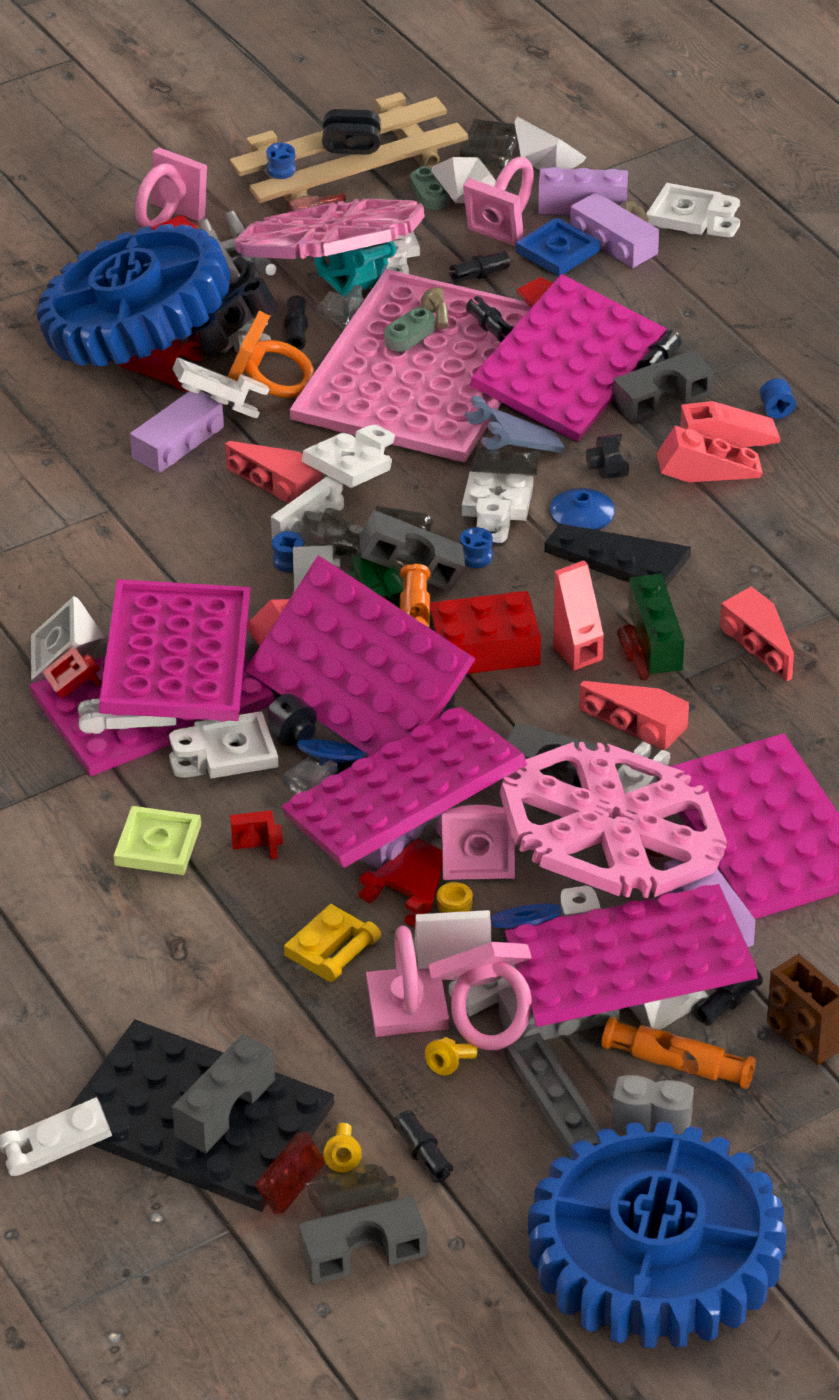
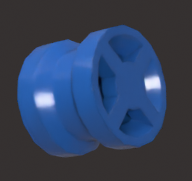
[266,142,296,179]
[759,378,796,419]
[460,527,493,568]
[272,531,305,572]

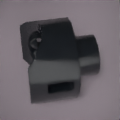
[586,434,629,479]
[268,693,317,746]

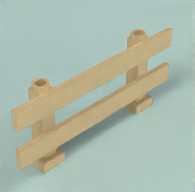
[230,92,468,209]

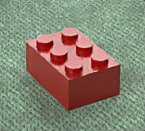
[429,591,541,674]

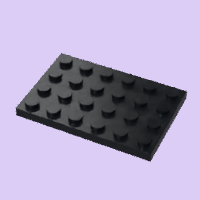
[69,1019,334,1212]

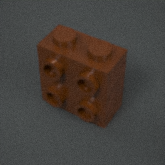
[767,954,839,1066]

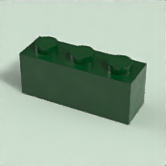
[628,574,684,674]

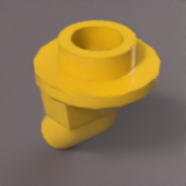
[425,1037,477,1076]
[323,1123,362,1173]

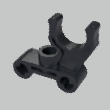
[191,256,277,355]

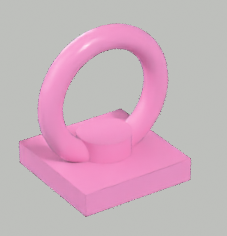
[135,147,207,228]
[463,157,534,247]
[435,805,515,880]
[366,925,449,1037]
[428,942,532,1050]

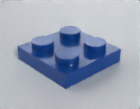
[516,217,600,276]

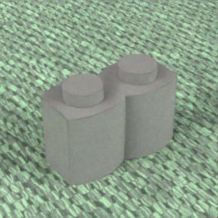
[612,1075,694,1135]

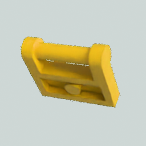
[284,903,381,982]

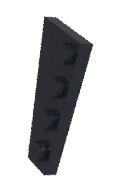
[544,524,691,587]

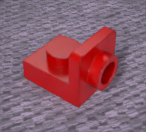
[42,647,102,700]
[230,810,283,859]

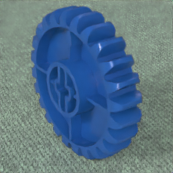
[37,224,230,366]
[528,1121,787,1349]

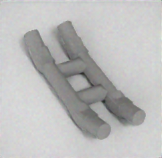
[197,211,276,281]

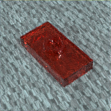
[255,1132,326,1214]

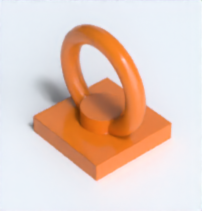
[227,311,315,398]

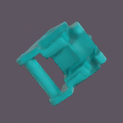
[314,241,396,301]

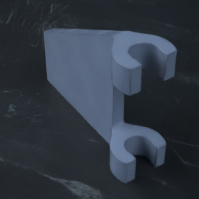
[464,396,565,453]

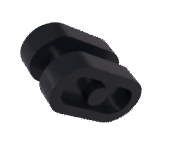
[322,109,381,155]

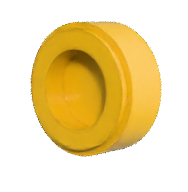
[437,882,473,913]

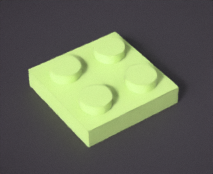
[114,806,201,875]

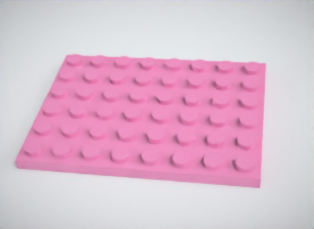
[290,269,531,463]

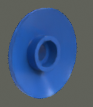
[550,488,615,530]
[297,739,367,770]
[490,903,562,930]

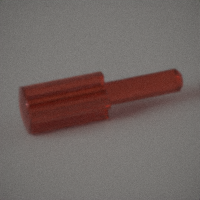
[287,193,346,212]
[617,624,649,681]

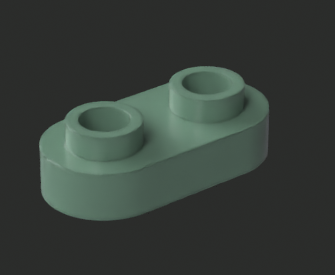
[410,166,450,210]
[384,307,435,351]

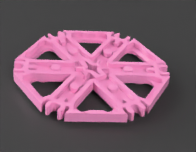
[235,199,425,259]
[499,742,727,898]

